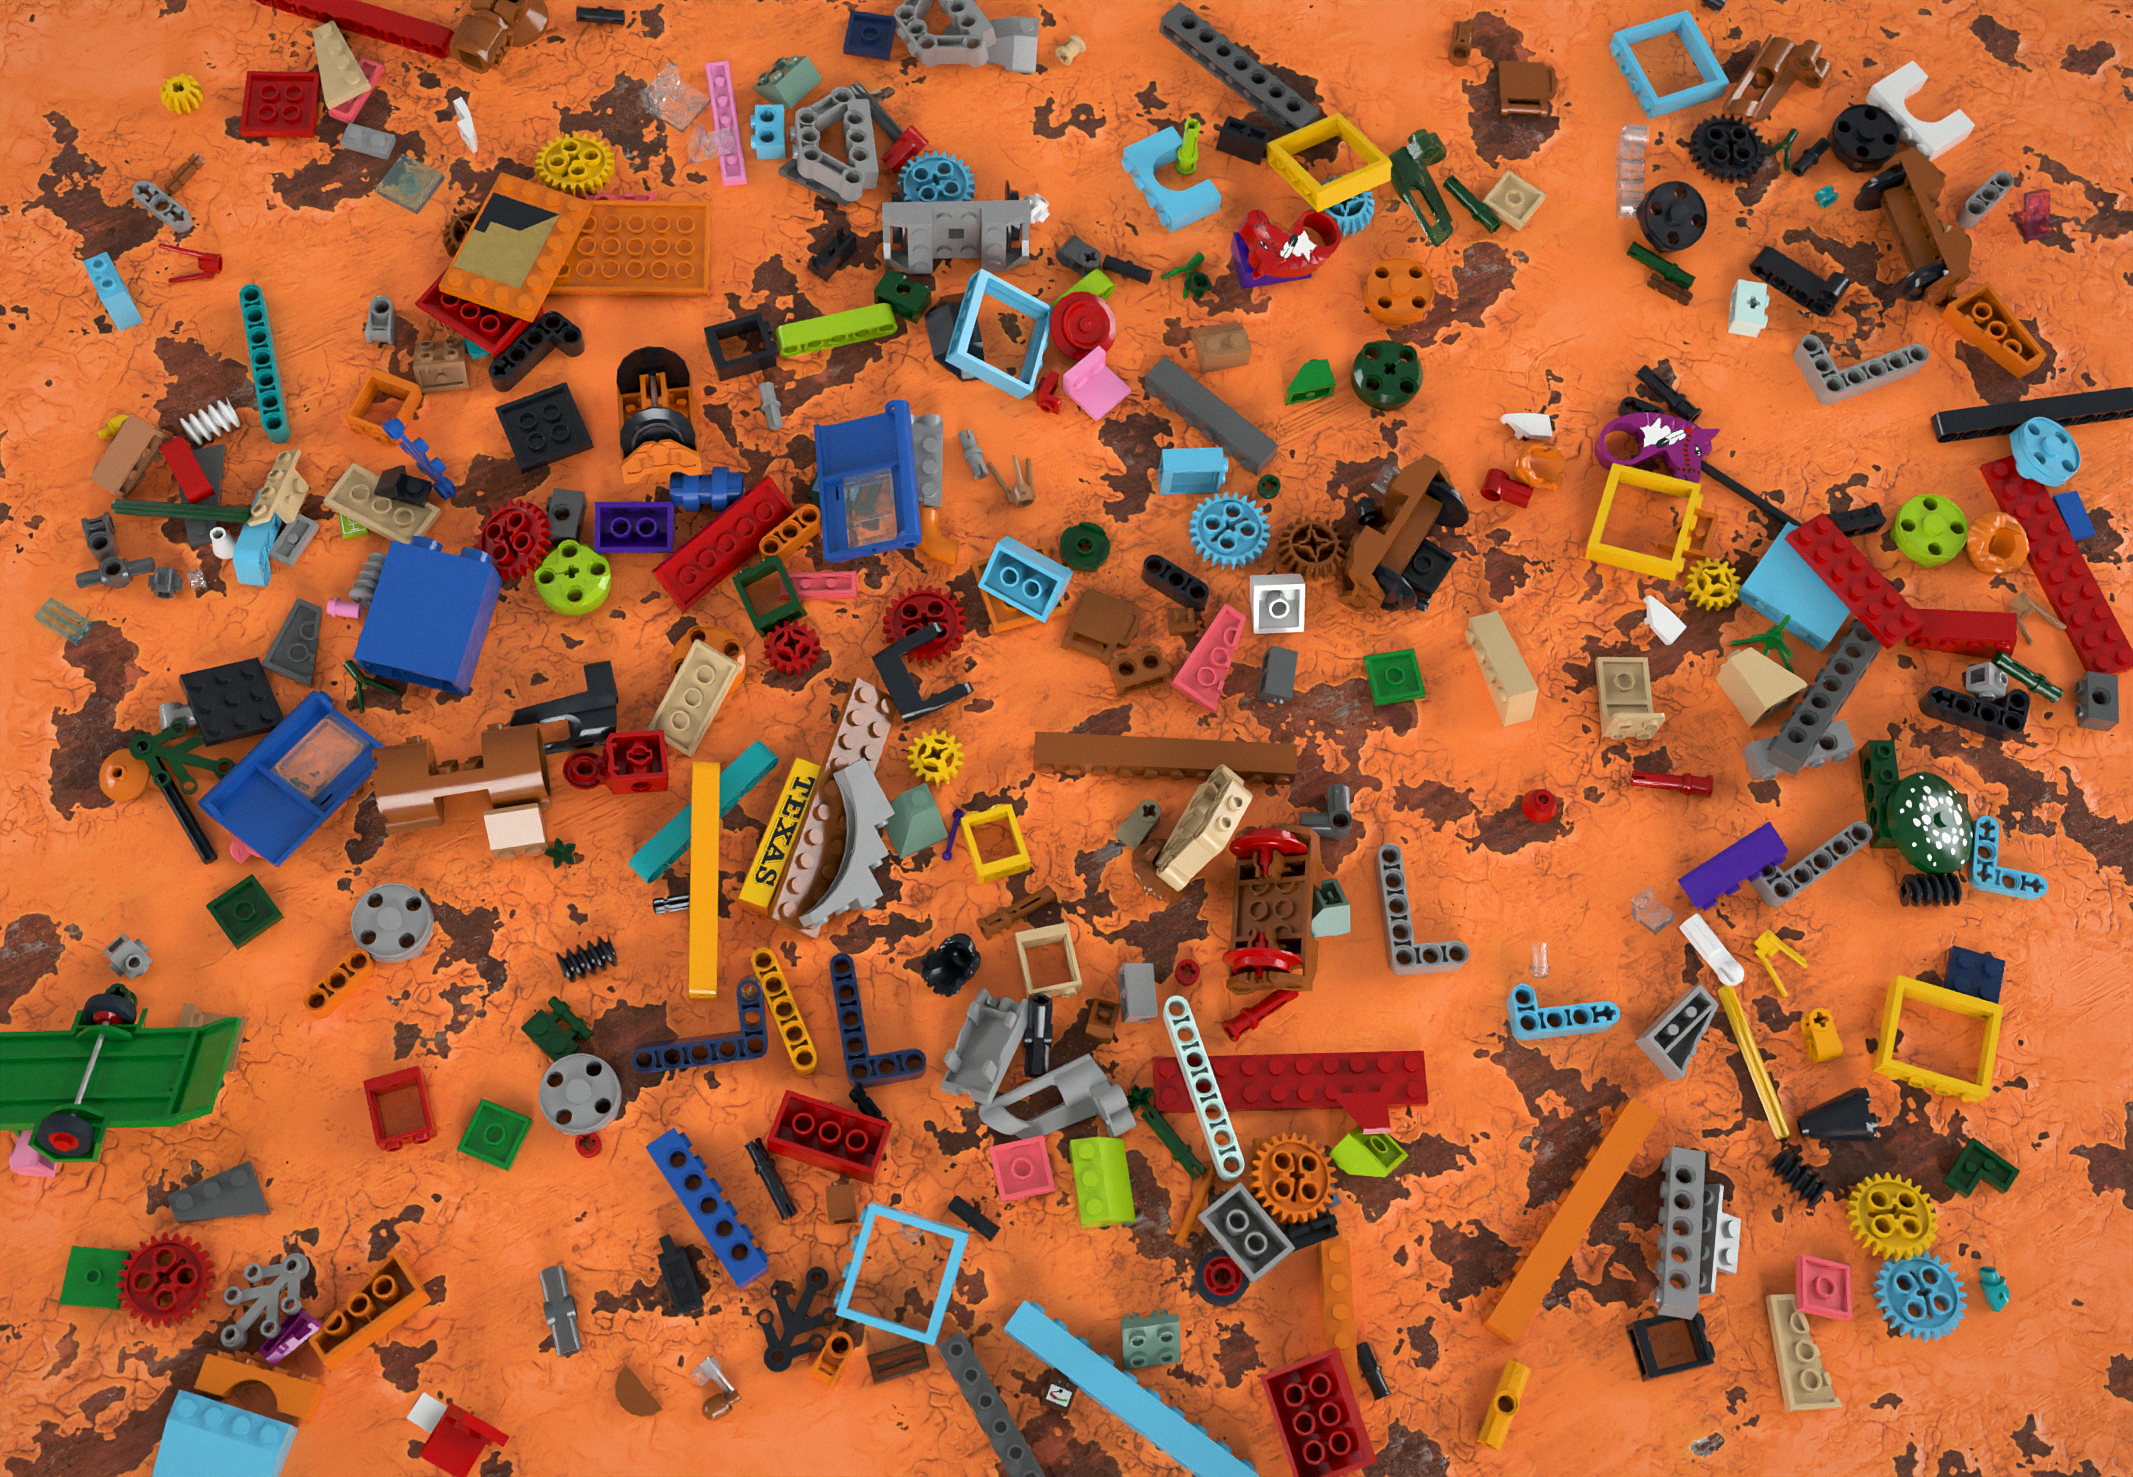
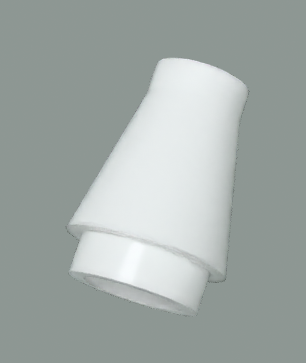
[210,527,237,559]

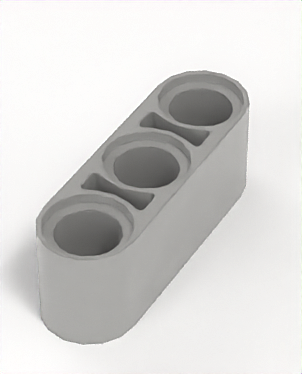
[1956,170,2014,229]

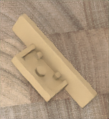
[247,448,310,527]

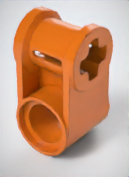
[807,1332,854,1391]

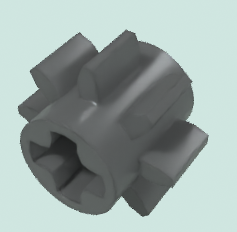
[148,567,183,599]

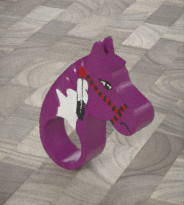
[1595,412,1720,483]

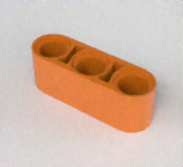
[759,504,822,561]
[303,948,376,1019]

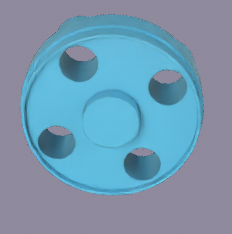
[2010,417,2081,487]

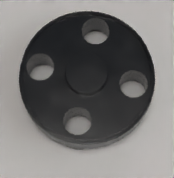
[1827,104,1900,173]
[1636,181,1708,253]

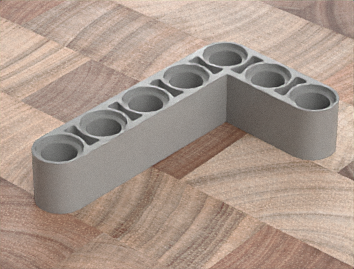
[1793,334,1929,405]
[1737,821,1873,908]
[1374,843,1470,976]

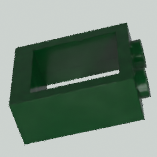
[732,555,808,638]

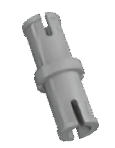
[958,429,989,480]

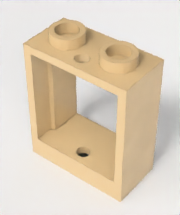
[1014,922,1082,1001]

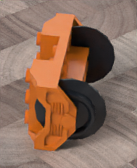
[616,346,702,484]

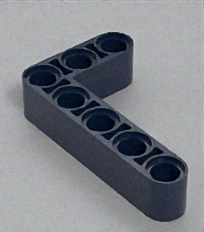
[830,953,926,1088]
[632,975,768,1073]

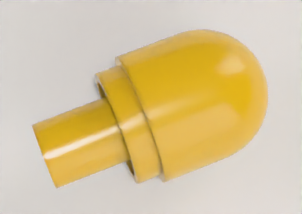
[97,414,129,440]

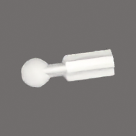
[1679,913,1744,986]

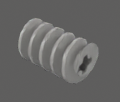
[348,552,387,609]

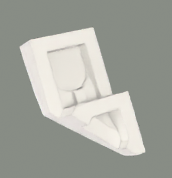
[1500,413,1553,441]
[1643,595,1686,645]

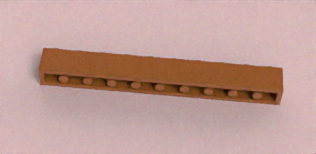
[1033,732,1297,785]

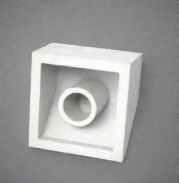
[1249,574,1305,634]

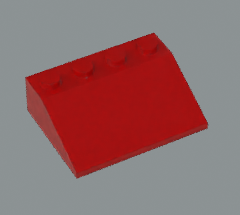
[415,266,544,356]
[1260,1347,1378,1477]

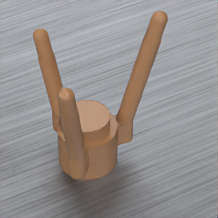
[987,455,1036,508]
[2009,591,2067,645]

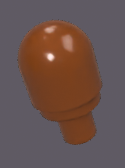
[702,1389,742,1421]

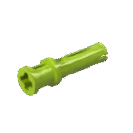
[1175,119,1200,176]

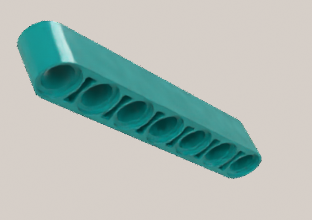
[239,284,291,444]
[628,740,779,884]

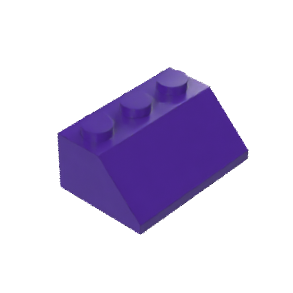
[594,502,676,553]

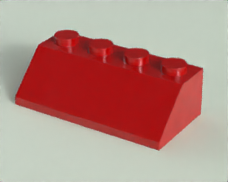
[767,1090,892,1185]

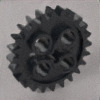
[1688,114,1766,184]

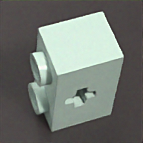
[1728,279,1770,337]

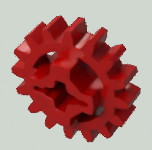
[764,620,821,676]

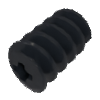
[1899,873,1962,907]
[556,934,617,983]
[1765,1147,1828,1209]

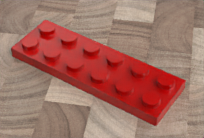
[651,475,795,612]
[1785,512,1926,650]

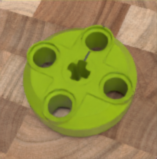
[1889,494,1968,568]
[534,540,612,616]

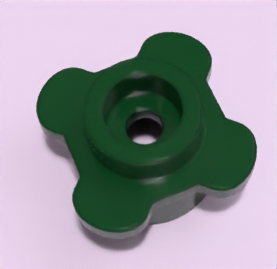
[1184,272,1212,299]

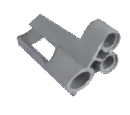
[978,1053,1137,1140]

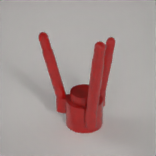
[158,243,223,283]

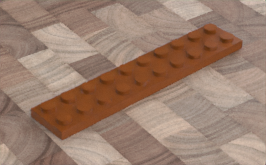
[767,677,897,940]

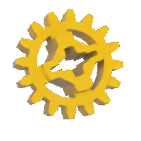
[1684,557,1741,611]
[907,729,964,787]

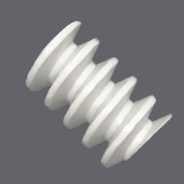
[179,397,240,445]

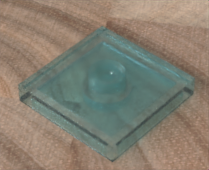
[375,154,445,214]

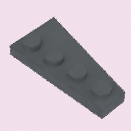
[178,444,227,548]

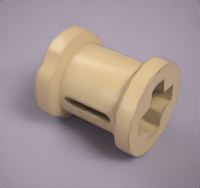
[1055,34,1086,65]

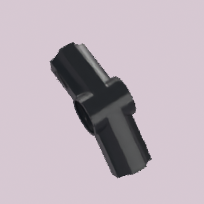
[1024,994,1053,1079]

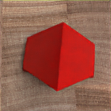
[1331,1092,1391,1134]

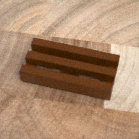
[867,1341,930,1385]

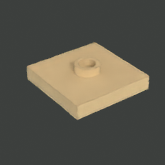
[1481,170,1547,231]

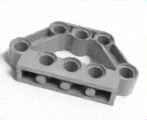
[894,0,997,67]
[790,86,879,201]

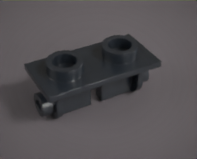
[1278,1209,1339,1252]

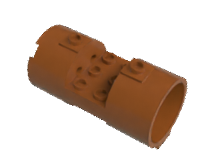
[371,722,552,835]

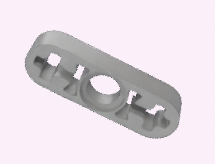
[132,180,193,232]

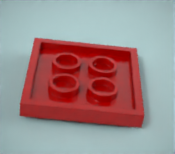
[239,71,321,138]

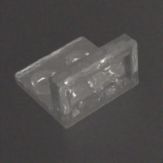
[642,61,711,133]

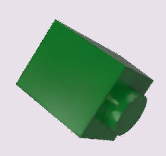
[1284,359,1336,406]

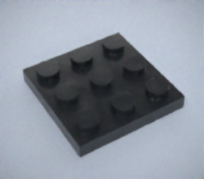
[495,382,594,474]
[179,657,284,747]

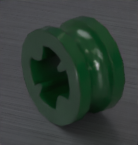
[1257,474,1281,499]

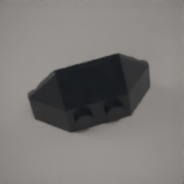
[925,292,985,382]

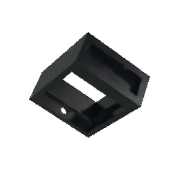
[704,312,779,382]
[1625,1311,1715,1382]

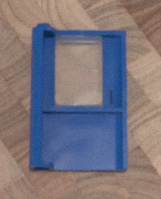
[814,399,922,562]
[198,690,384,867]

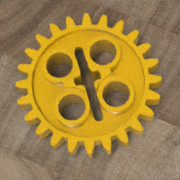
[535,133,615,197]
[1845,1172,1939,1262]

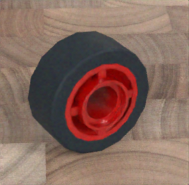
[1194,1250,1249,1306]

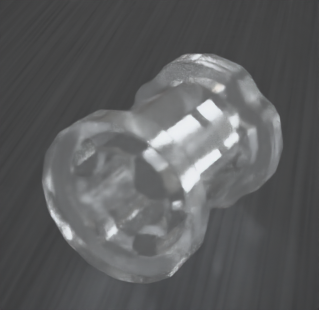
[899,1211,925,1242]

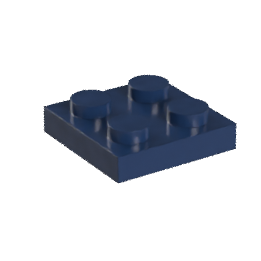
[843,10,897,61]
[1943,945,2006,1004]

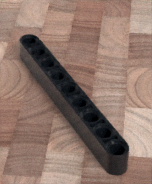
[1930,387,2133,443]

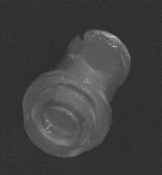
[1529,942,1551,978]

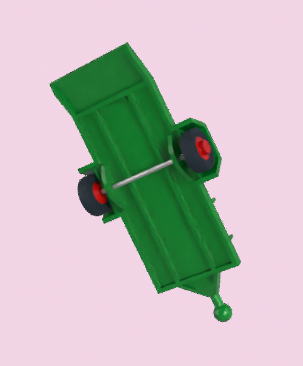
[0,993,241,1163]

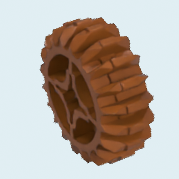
[442,205,481,258]
[1278,515,1346,582]

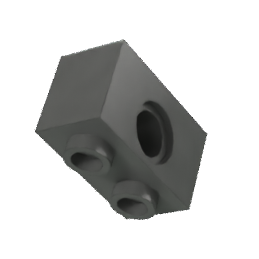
[546,488,588,546]
[2074,671,2119,732]

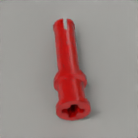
[1631,770,1714,798]
[1222,989,1299,1042]

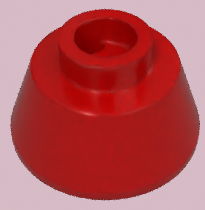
[1521,789,1557,823]

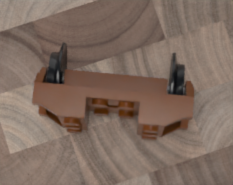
[1854,147,1972,309]
[1339,453,1469,612]

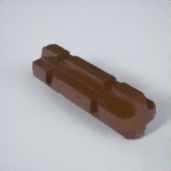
[1647,274,1693,306]

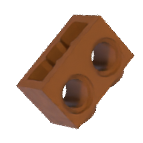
[1108,645,1169,697]

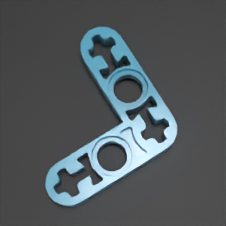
[1968,816,2048,900]

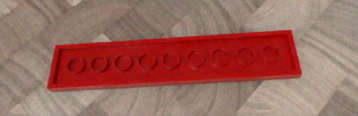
[1979,455,2133,675]
[1152,1050,1429,1114]

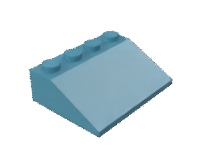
[152,1389,299,1477]

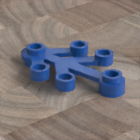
[381,417,456,500]

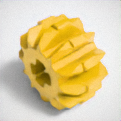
[160,72,203,116]

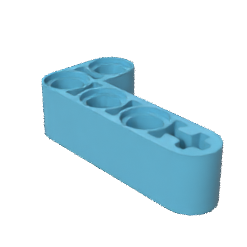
[233,488,283,587]
[1506,984,1620,1040]

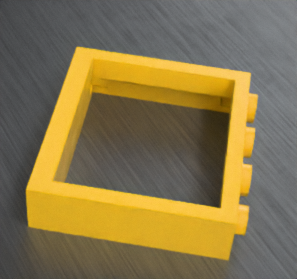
[1266,112,1392,212]
[1585,463,1704,581]
[1873,975,2003,1103]

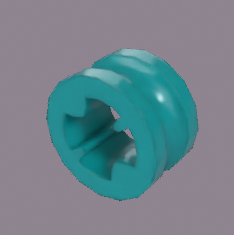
[1814,185,1839,208]

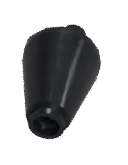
[1797,1087,1879,1142]

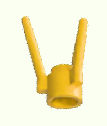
[1754,929,1808,998]

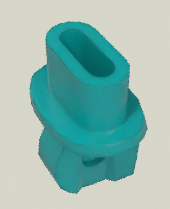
[1978,1266,2010,1312]

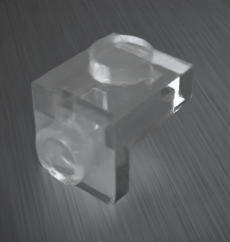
[1631,887,1675,935]

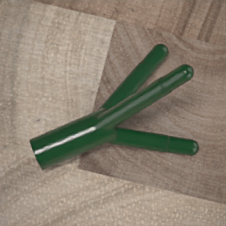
[1765,129,1799,171]
[343,660,398,713]

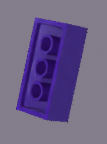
[1678,821,1789,911]

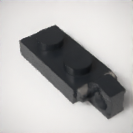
[657,1234,705,1317]

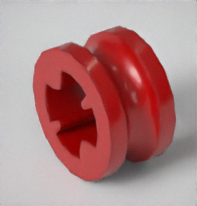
[1175,959,1200,986]
[575,1132,602,1158]

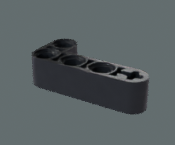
[1749,246,1850,317]
[488,311,585,392]
[1919,686,2030,742]

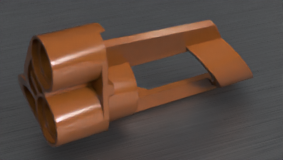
[1722,34,1832,121]

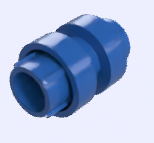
[670,466,744,512]

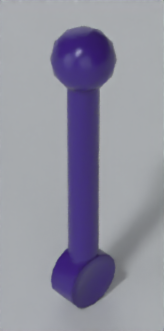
[942,809,964,861]

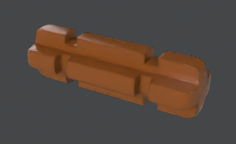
[164,153,205,194]

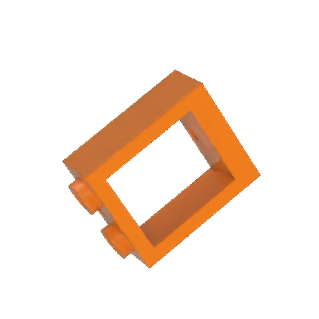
[345,368,423,446]

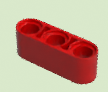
[158,435,215,504]

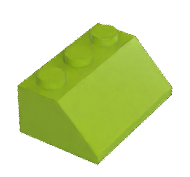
[1069,1137,1136,1230]

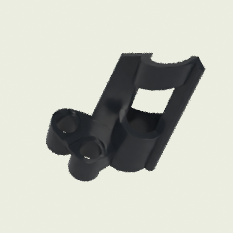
[504,660,619,755]

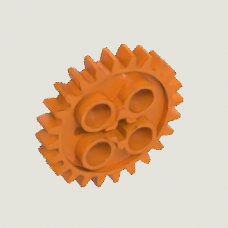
[1247,1132,1338,1225]

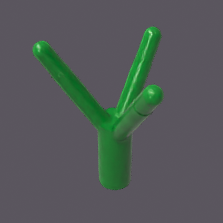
[1161,252,1204,299]

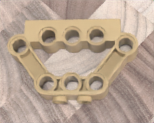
[1154,764,1253,891]

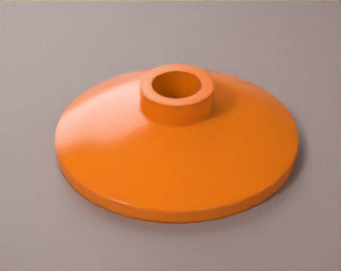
[99,749,150,802]

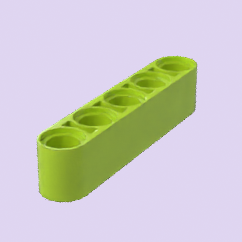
[775,303,898,357]

